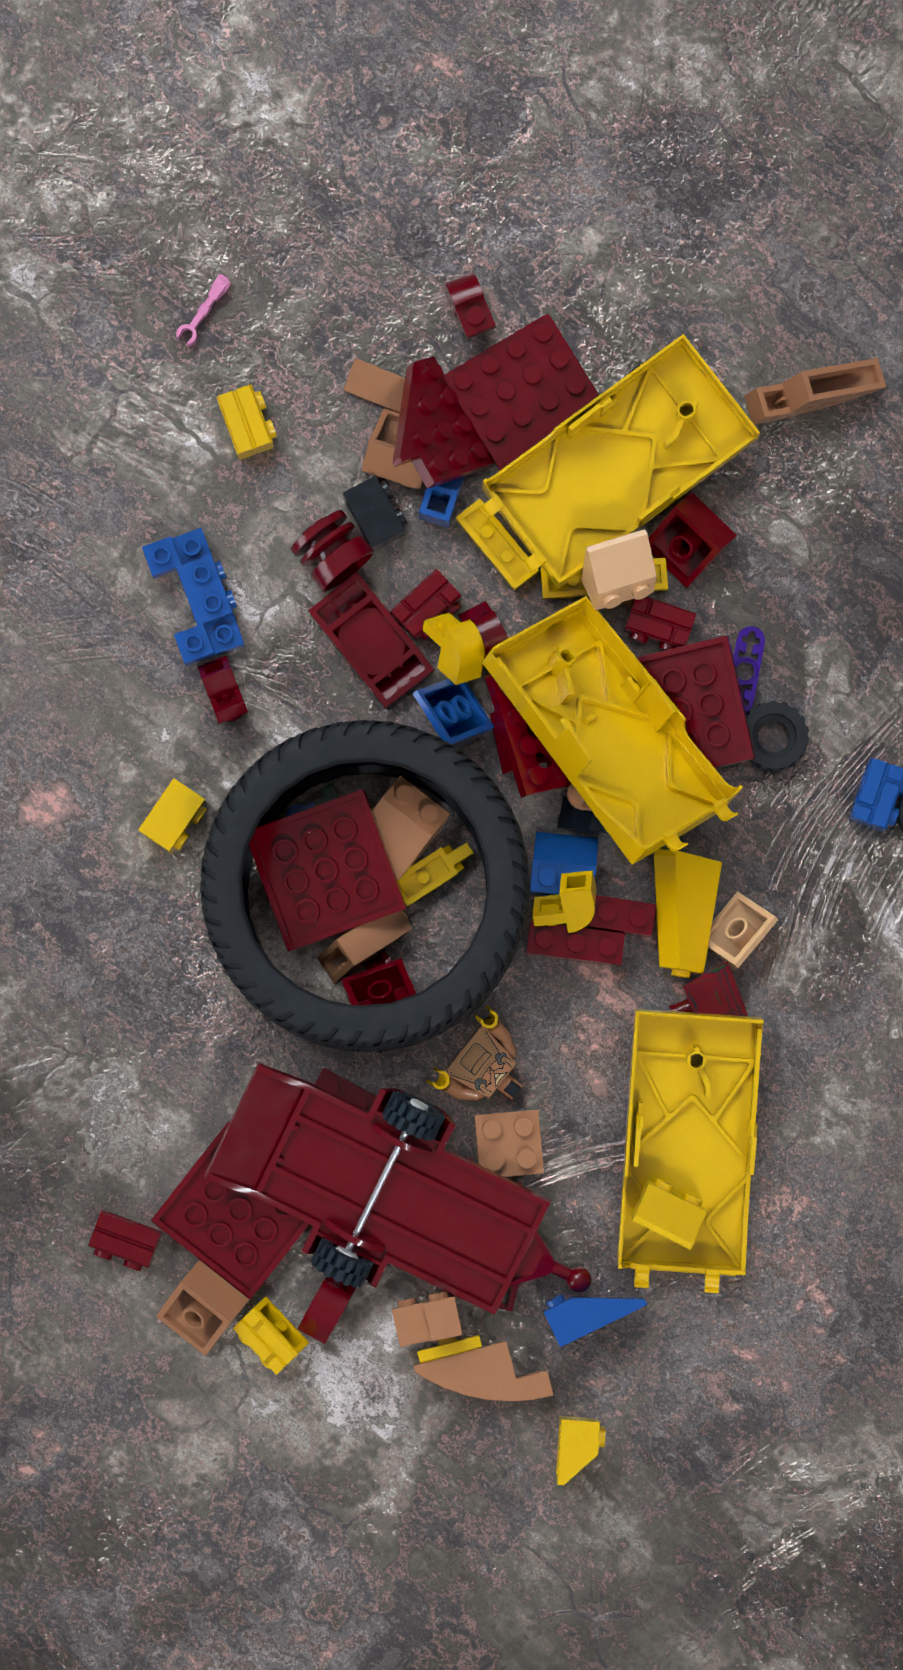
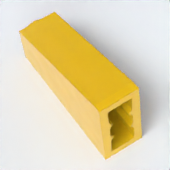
[654,849,722,978]

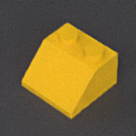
[631,1178,707,1250]
[556,1416,606,1485]

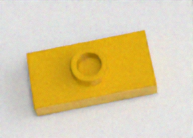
[417,1334,482,1364]

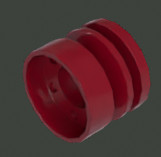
[290,510,375,592]

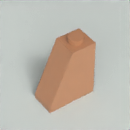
[317,910,412,984]

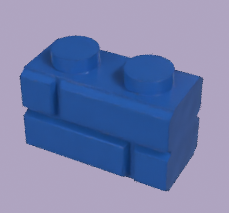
[848,758,903,832]

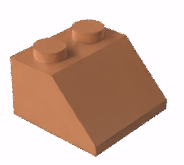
[361,408,424,490]
[156,1260,249,1356]

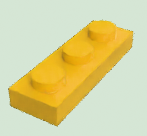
[455,498,539,591]

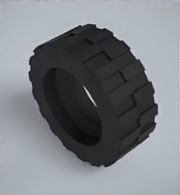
[746,701,809,772]

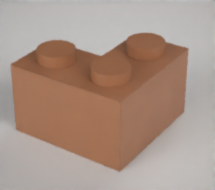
[392,1291,463,1347]

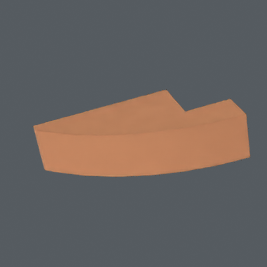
[744,358,886,425]
[414,1340,554,1401]

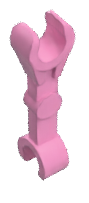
[176,274,231,346]

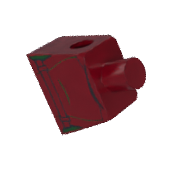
[669,961,748,1016]

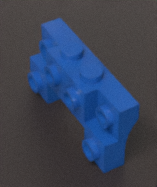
[142,528,245,666]

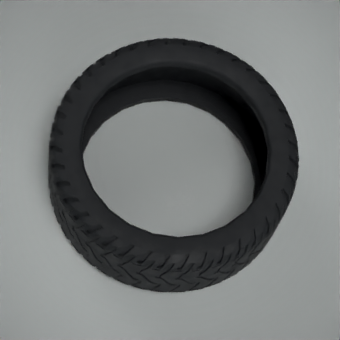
[200,720,530,1052]

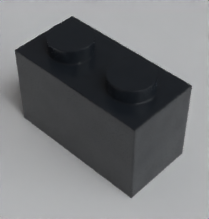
[342,475,408,552]

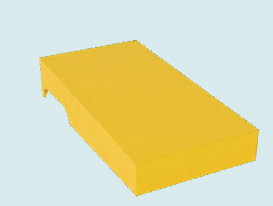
[479,334,760,589]
[617,1009,764,1293]

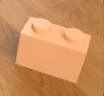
[581,529,657,611]

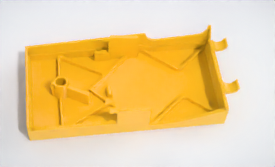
[482,596,743,865]

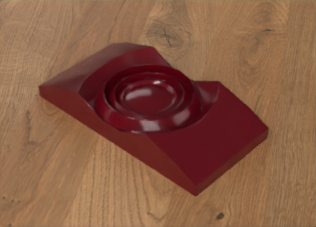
[308,572,435,709]

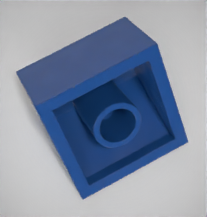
[529,831,599,896]

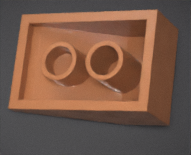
[372,776,450,882]

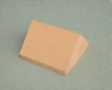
[708,891,778,971]

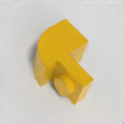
[423,613,485,685]
[532,870,596,933]

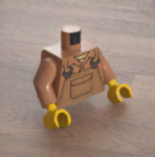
[426,1006,523,1102]

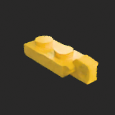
[399,842,474,907]

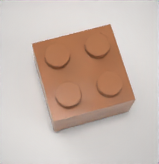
[474,1110,544,1177]

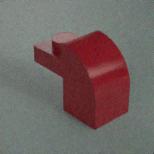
[443,272,496,339]
[458,601,508,674]
[197,656,248,724]
[297,1277,356,1344]

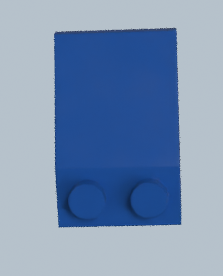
[413,679,494,749]
[542,1294,647,1347]

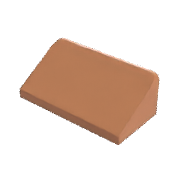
[344,358,405,413]

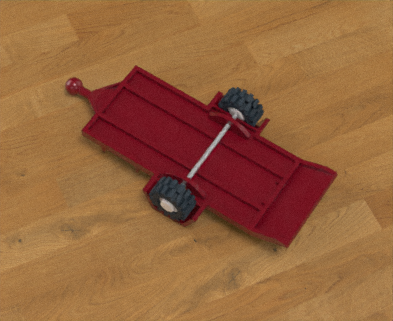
[204,1063,592,1315]

